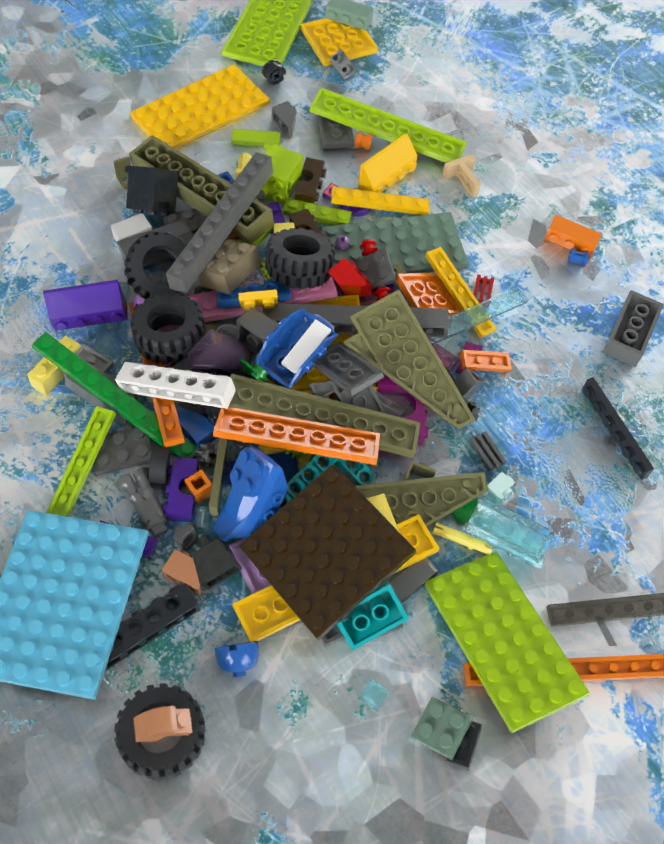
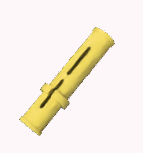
[432,522,494,555]

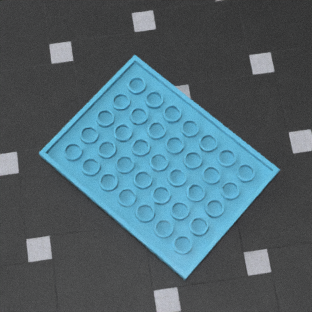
[0,510,149,700]

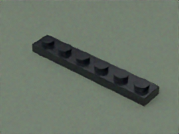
[582,377,654,480]

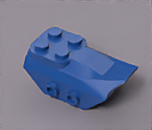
[254,308,338,389]
[212,444,288,542]

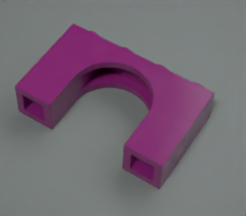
[376,374,428,445]

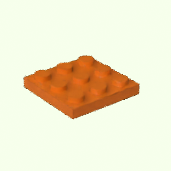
[396,273,462,317]

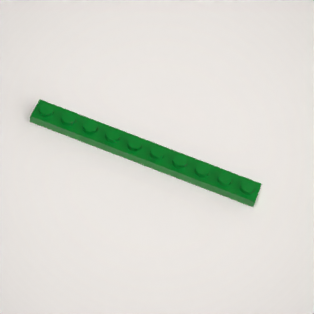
[32,332,199,459]

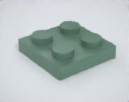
[411,697,473,760]

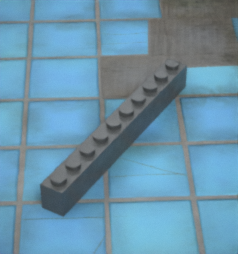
[166,152,273,294]
[263,303,449,338]

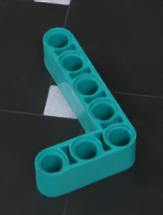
[277,455,374,512]

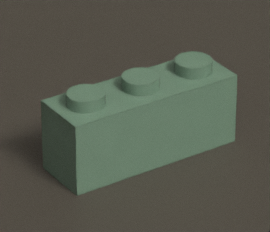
[325,0,374,31]

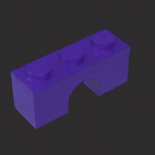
[164,458,199,522]

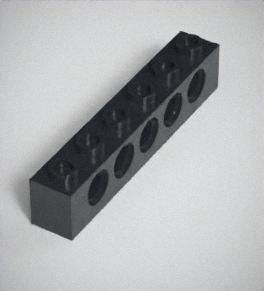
[105,583,200,671]

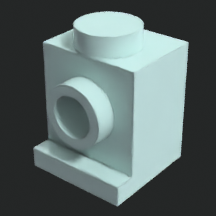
[484,472,514,508]

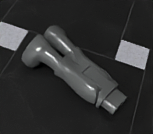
[115,467,169,537]

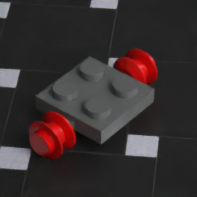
[354,239,397,302]

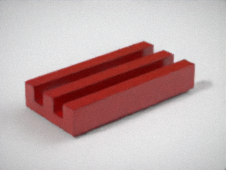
[473,274,494,308]

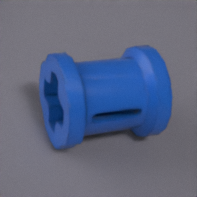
[568,248,589,267]

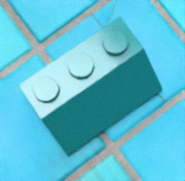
[337,579,409,651]

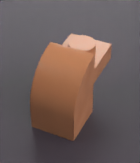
[134,706,192,742]

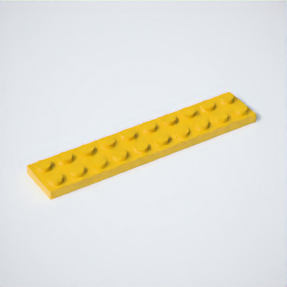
[232,514,440,643]

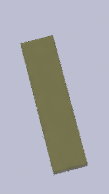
[209,438,229,516]

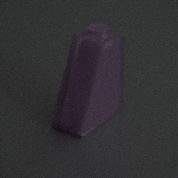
[187,329,250,369]

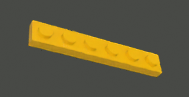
[331,186,430,215]
[425,247,496,339]

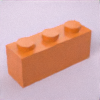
[545,215,602,258]

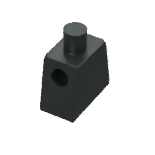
[192,535,242,590]

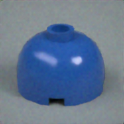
[214,642,259,677]

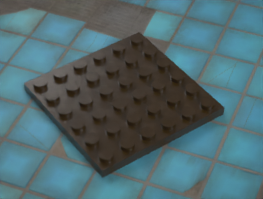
[238,464,417,641]

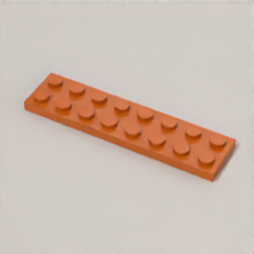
[213,407,380,465]

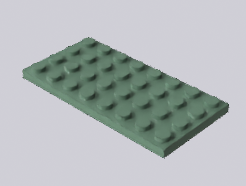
[321,212,469,284]

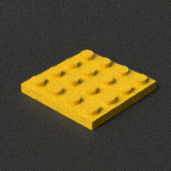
[300,18,378,67]

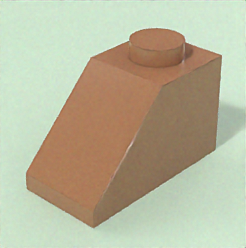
[161,549,201,596]

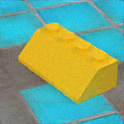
[358,133,417,193]

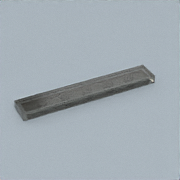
[546,593,664,627]

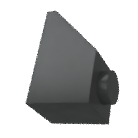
[272,101,297,139]

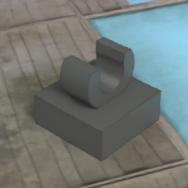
[172,523,199,551]

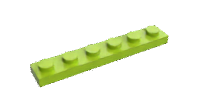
[46,406,116,517]

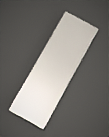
[281,319,331,374]

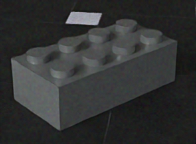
[602,290,664,367]

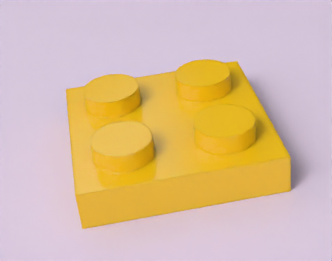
[239,289,278,311]

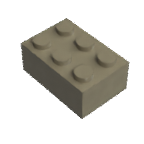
[199,239,261,294]

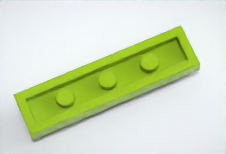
[283,198,352,225]

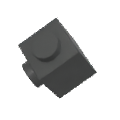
[453,369,484,399]

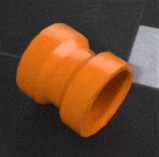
[354,132,373,150]

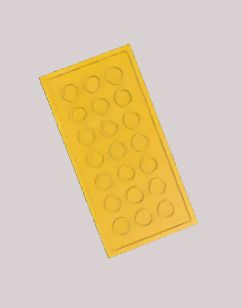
[130,64,270,150]

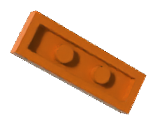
[459,350,512,372]

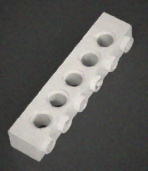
[115,362,236,409]

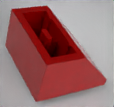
[328,257,373,297]

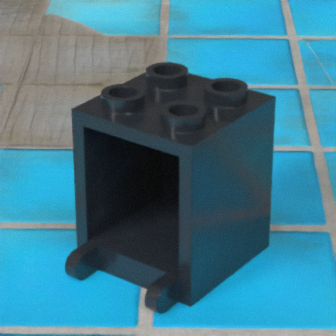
[125,166,179,217]

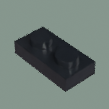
[446,721,482,770]

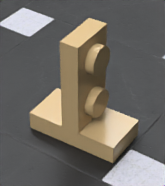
[442,154,481,198]

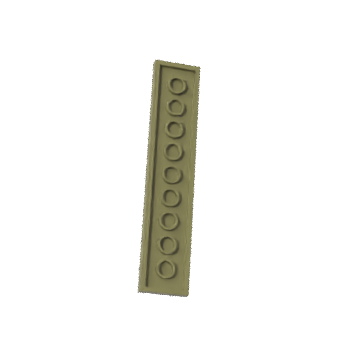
[228,374,421,458]

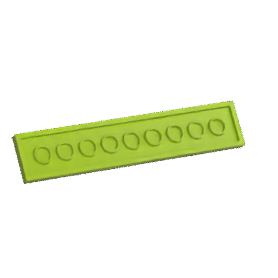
[309,88,467,163]

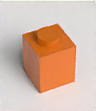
[184,469,212,504]

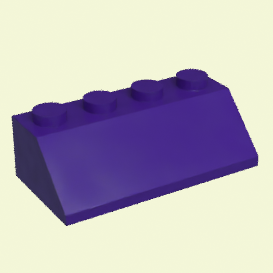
[43,280,128,331]

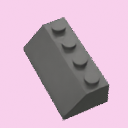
[116,220,193,270]

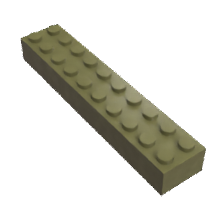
[129,135,274,245]

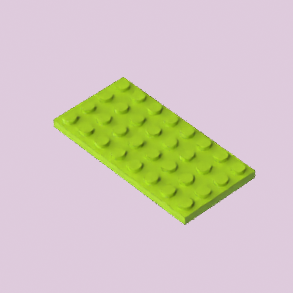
[222,0,314,67]
[424,551,590,734]

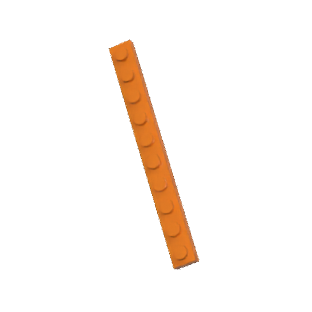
[128,302,185,448]
[463,654,664,687]

